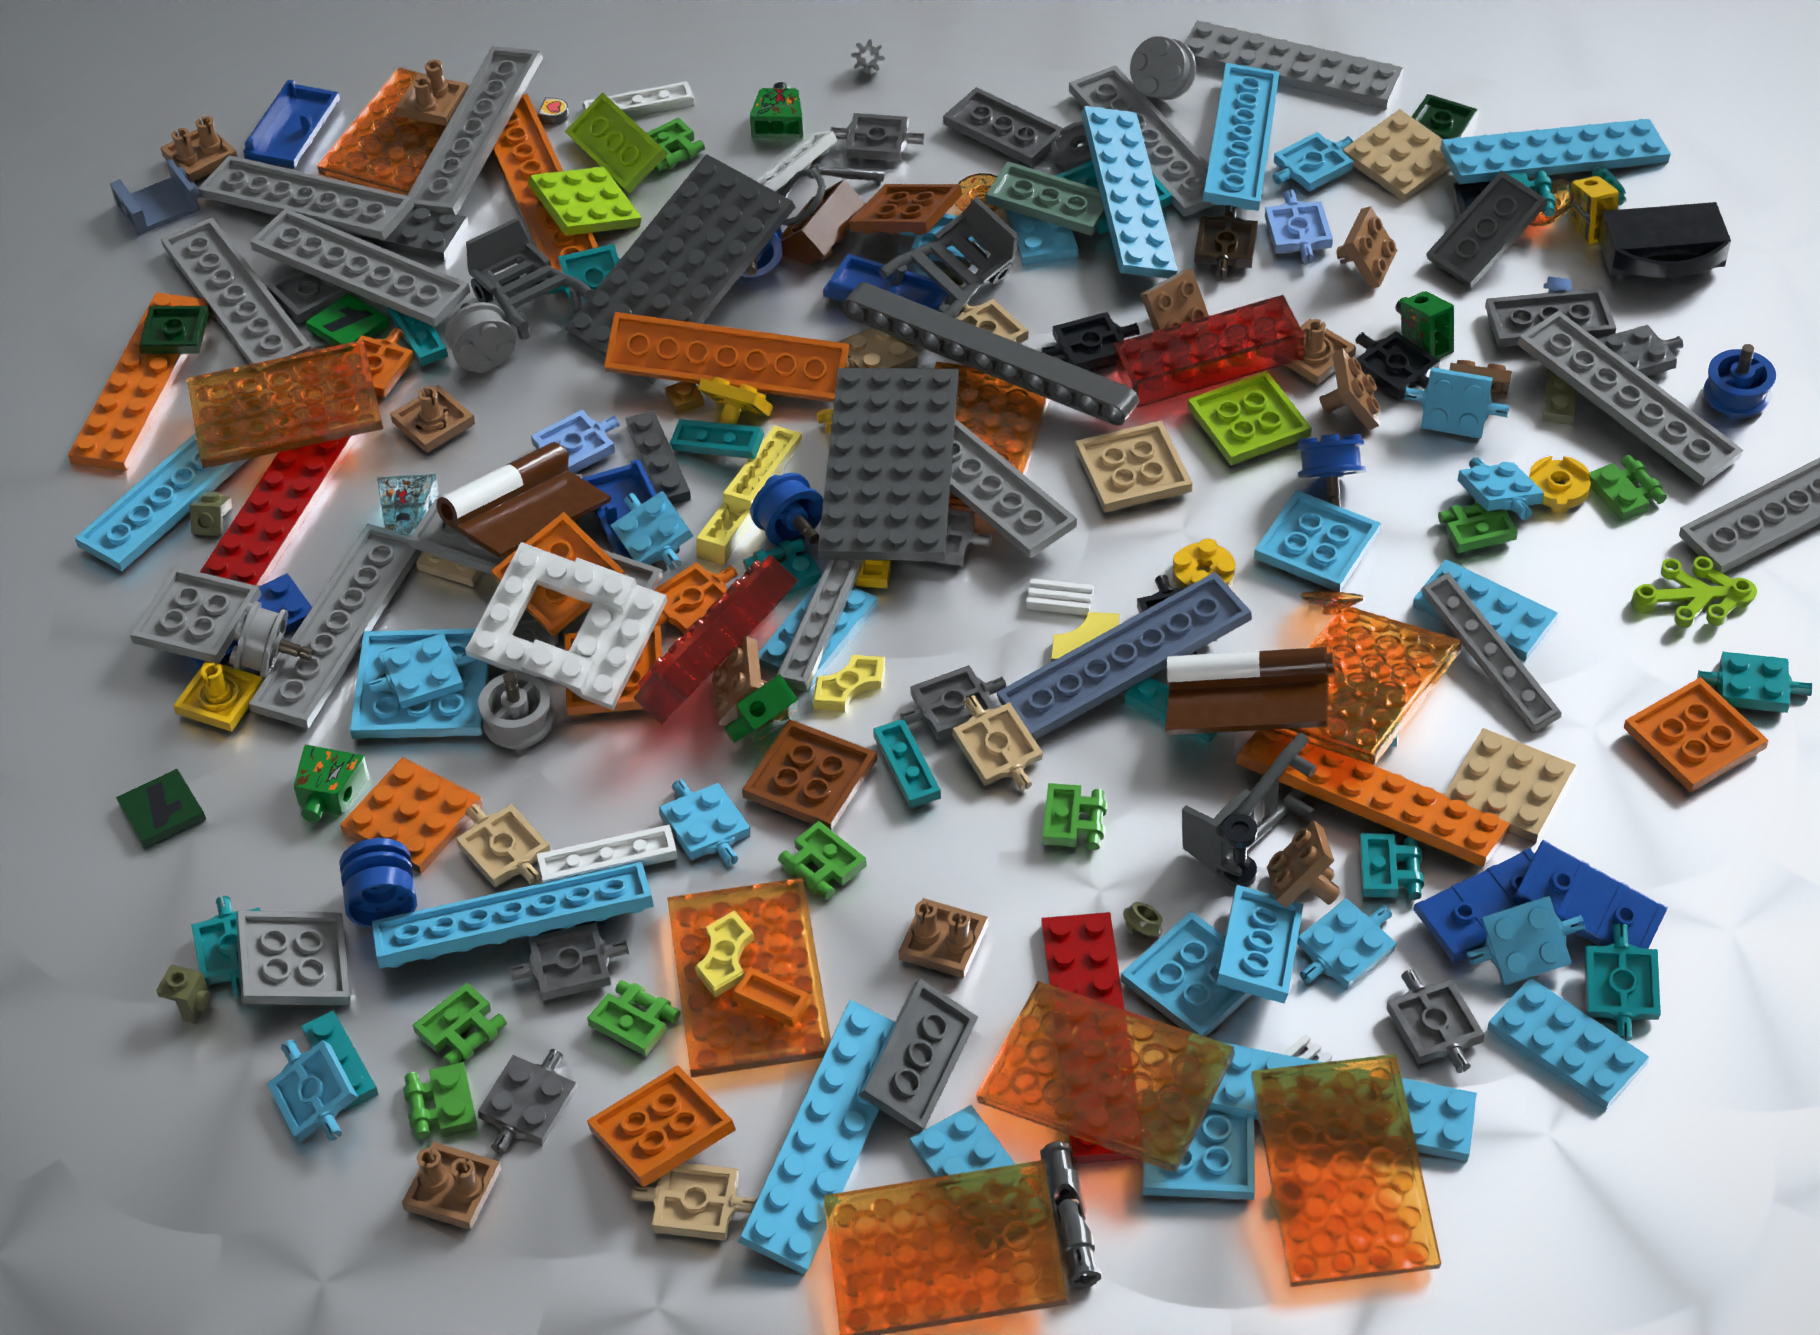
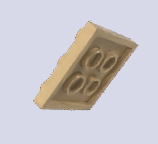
[1343,109,1450,202]
[1075,421,1193,513]
[1444,728,1576,843]

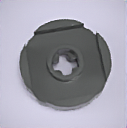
[1051,121,1092,171]

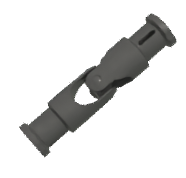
[1040,1141,1102,1288]

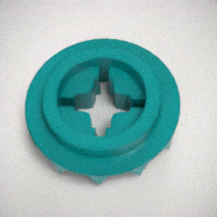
[1592,166,1627,206]

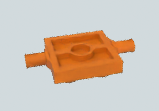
[332,328,415,403]
[655,562,738,637]

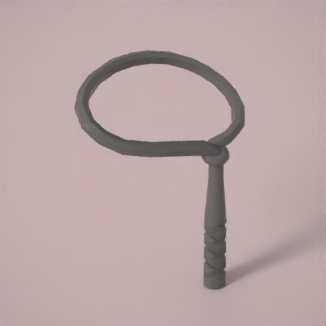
[781,164,884,226]

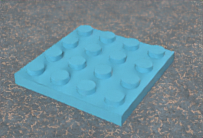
[350,628,489,739]

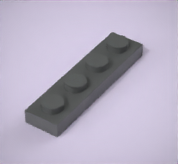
[625,410,691,505]

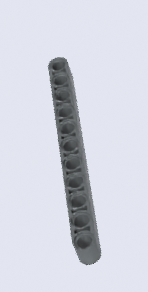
[842,282,1139,426]

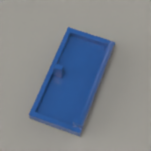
[243,80,340,169]
[823,254,950,312]
[582,460,680,559]
[1512,839,1668,949]
[1413,848,1535,963]

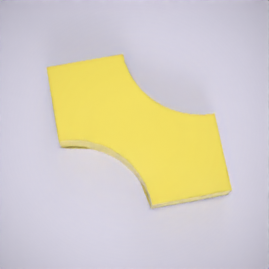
[1051,612,1120,662]
[813,655,885,712]
[695,910,754,998]

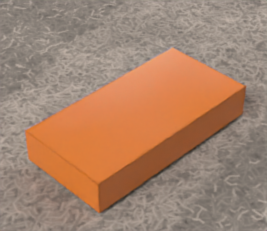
[732,967,811,1028]

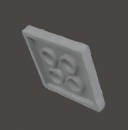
[130,566,261,664]
[236,911,350,1005]

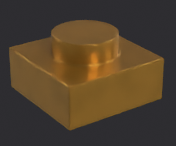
[665,382,704,415]

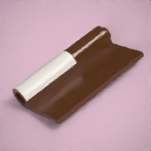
[436,442,611,559]
[1165,647,1335,736]

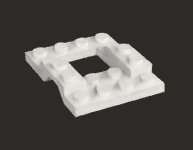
[465,542,667,710]

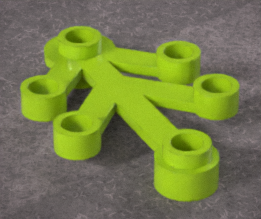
[1631,556,1758,628]

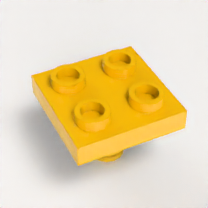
[698,376,774,425]
[173,661,263,732]

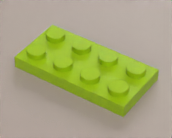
[564,92,668,194]

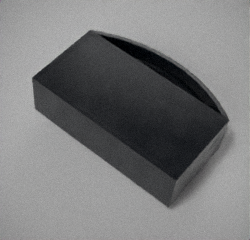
[1597,202,1731,278]

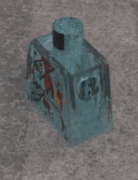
[377,474,439,535]

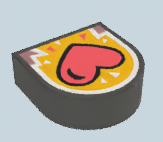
[537,97,569,124]

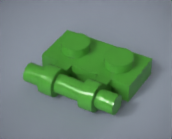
[647,117,705,172]
[1589,455,1667,521]
[1438,501,1518,553]
[1042,783,1107,850]
[778,821,867,900]
[587,980,680,1057]
[413,983,507,1065]
[403,1062,478,1140]

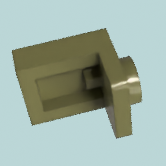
[190,492,232,536]
[156,965,211,1024]

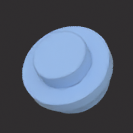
[1543,277,1573,293]

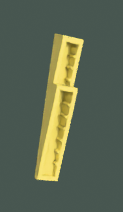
[696,425,802,566]

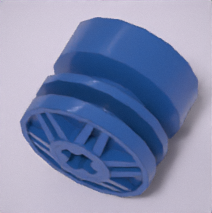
[339,838,417,928]

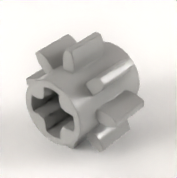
[851,39,885,74]

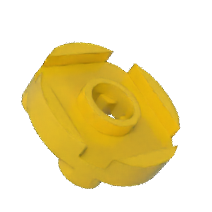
[1529,456,1591,513]
[1173,539,1236,589]

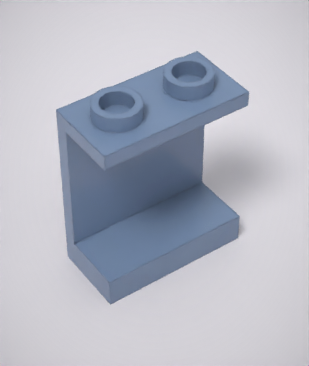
[110,159,200,235]

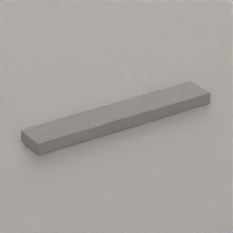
[777,559,865,692]
[1421,572,1562,733]

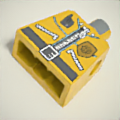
[1568,176,1619,245]

